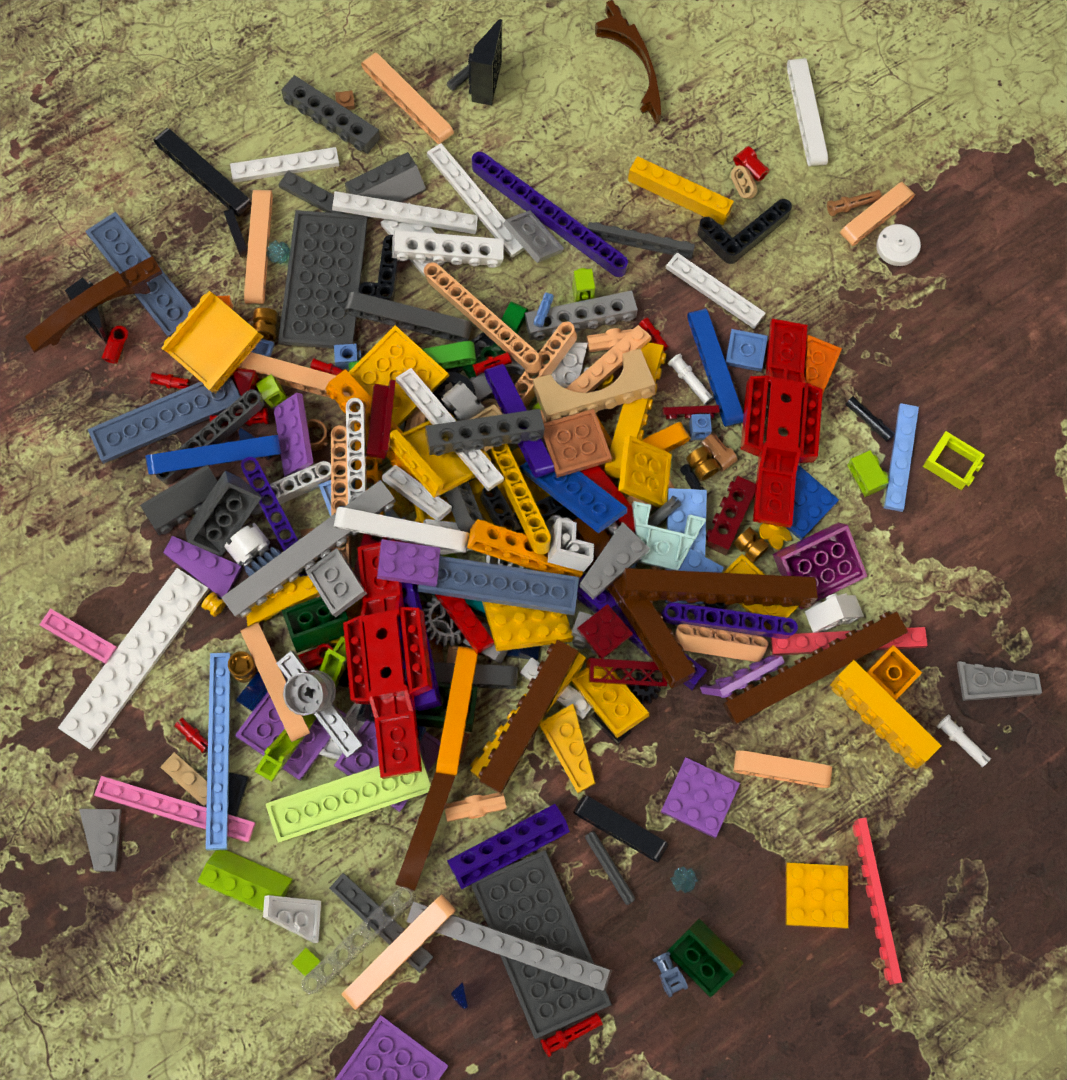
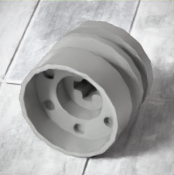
[283,670,336,716]

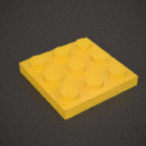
[618,435,672,508]
[786,863,848,929]

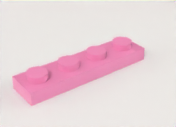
[39,608,117,664]

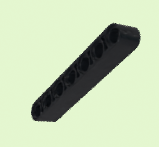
[153,128,252,217]

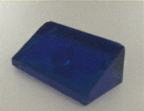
[236,671,268,712]
[451,982,468,1011]

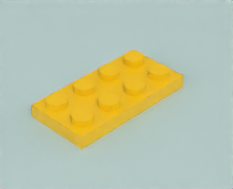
[723,554,799,630]
[571,658,649,738]

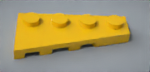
[246,575,320,627]
[540,704,596,794]

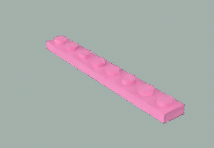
[94,776,256,843]

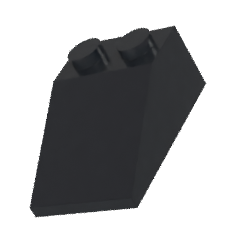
[65,277,108,344]

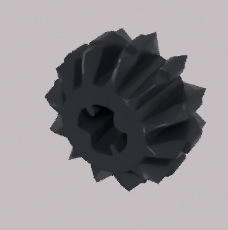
[627,671,661,705]

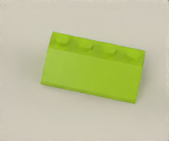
[197,850,293,912]

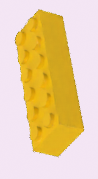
[830,660,942,769]

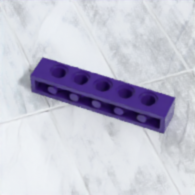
[447,804,570,890]

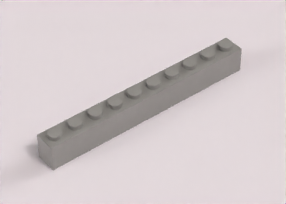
[221,480,396,618]
[407,902,612,991]

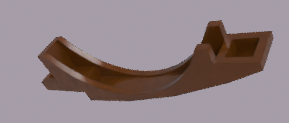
[595,0,661,125]
[25,256,163,353]
[395,732,470,892]

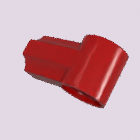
[733,146,769,181]
[101,325,128,364]
[297,644,333,670]

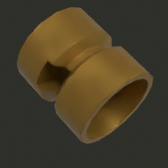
[252,308,278,341]
[686,446,721,481]
[733,527,770,563]
[228,651,257,683]

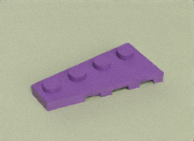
[163,536,242,599]

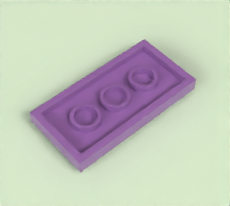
[274,393,313,477]

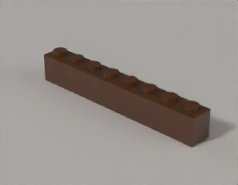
[478,640,579,795]

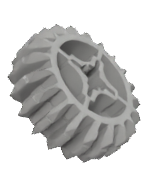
[422,597,465,647]

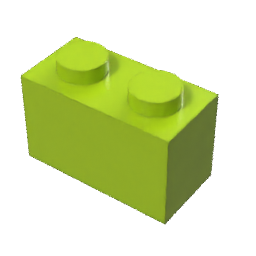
[572,268,595,303]
[847,450,888,497]

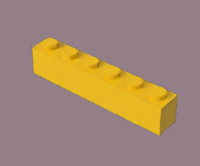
[628,156,734,225]

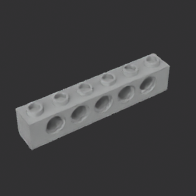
[525,291,638,340]

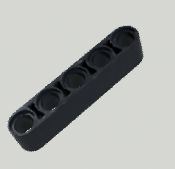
[573,794,669,863]

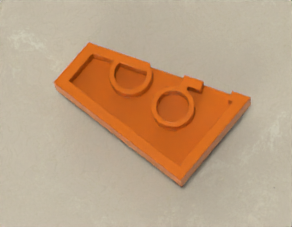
[805,335,842,393]

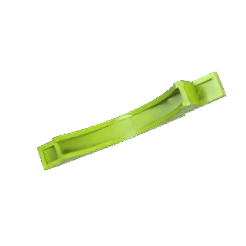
[254,636,347,782]

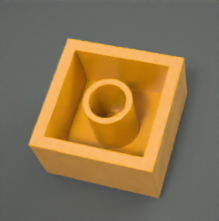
[866,645,922,701]

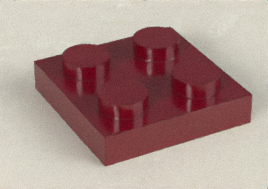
[577,604,633,660]

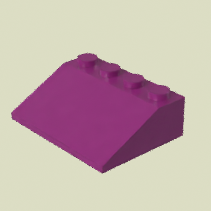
[772,522,868,609]

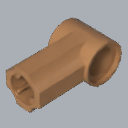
[701,433,738,472]

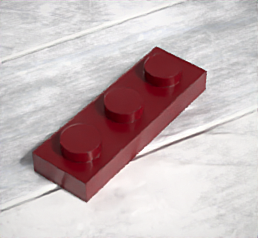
[661,405,719,420]

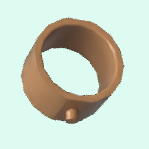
[307,419,328,451]

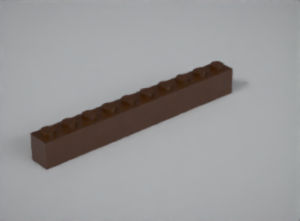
[573,518,696,689]
[621,568,818,608]
[723,611,908,725]

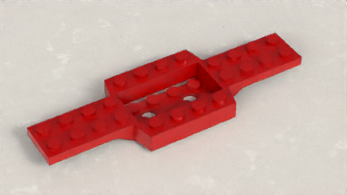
[740,318,823,528]
[343,539,433,779]

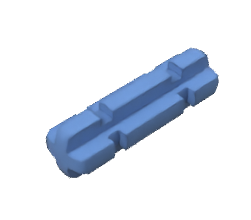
[534,292,554,327]

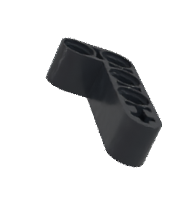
[358,235,399,302]

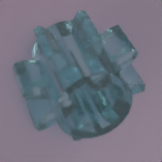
[267,240,290,264]
[671,867,698,893]

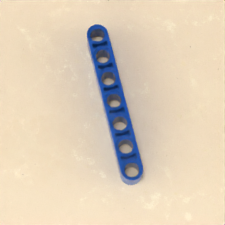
[687,308,744,427]
[145,435,281,475]

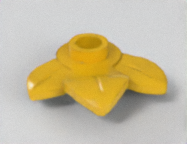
[759,523,792,550]

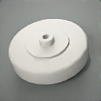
[876,224,921,266]

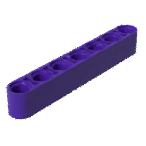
[484,364,554,478]
[241,457,307,577]
[661,603,798,639]

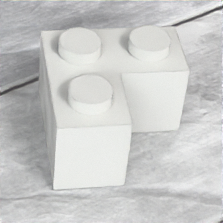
[548,518,594,572]
[805,593,864,633]

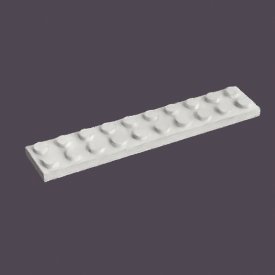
[58,568,209,751]

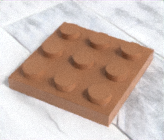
[543,409,612,478]

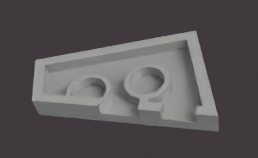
[79,809,121,872]

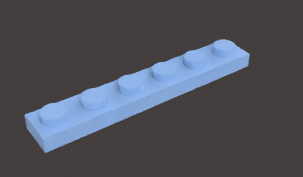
[884,403,919,512]

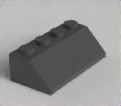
[345,152,426,219]
[140,465,217,536]
[185,471,261,557]

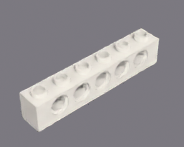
[392,230,503,268]

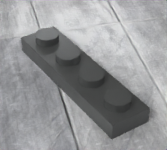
[278,171,345,214]

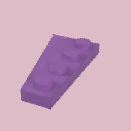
[700,655,785,698]

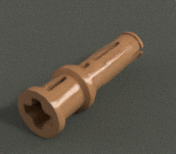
[827,190,882,217]

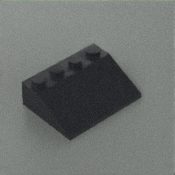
[468,19,503,106]

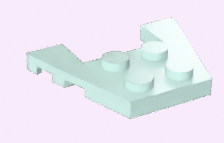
[632,501,706,571]

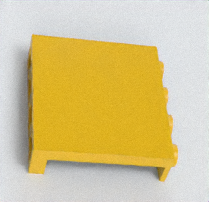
[161,291,264,394]
[389,409,492,498]

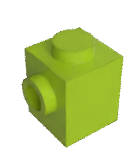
[256,374,288,408]

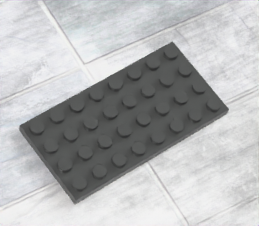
[278,210,368,349]
[471,850,612,1039]

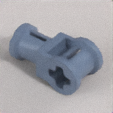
[652,951,688,998]

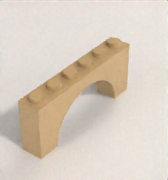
[533,349,655,422]

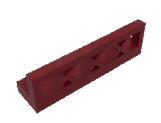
[365,380,396,459]
[586,658,667,687]

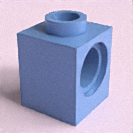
[334,344,362,369]
[689,414,712,440]

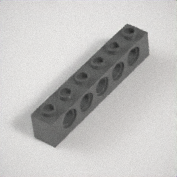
[281,75,380,154]
[425,409,545,456]

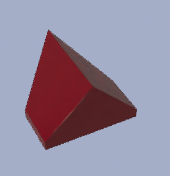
[233,368,259,404]

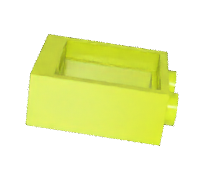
[923,431,985,490]

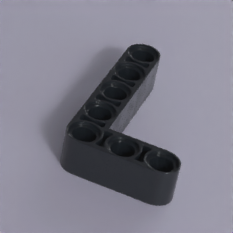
[697,199,792,264]
[480,486,568,533]

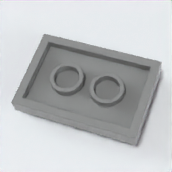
[503,210,564,263]
[306,548,367,617]

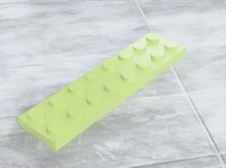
[266,752,431,843]

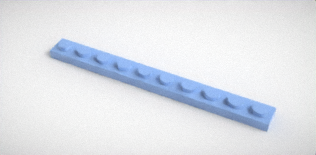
[206,653,231,851]

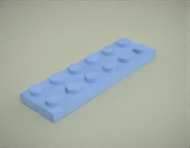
[665,488,707,605]

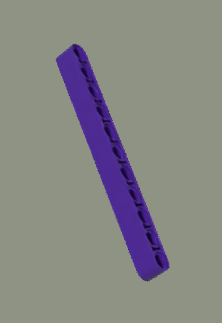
[472,152,628,277]

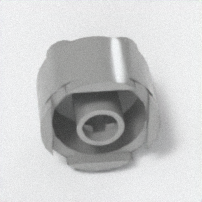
[441,381,485,421]

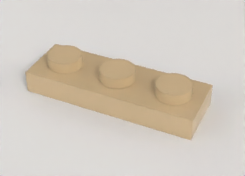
[160,752,207,807]

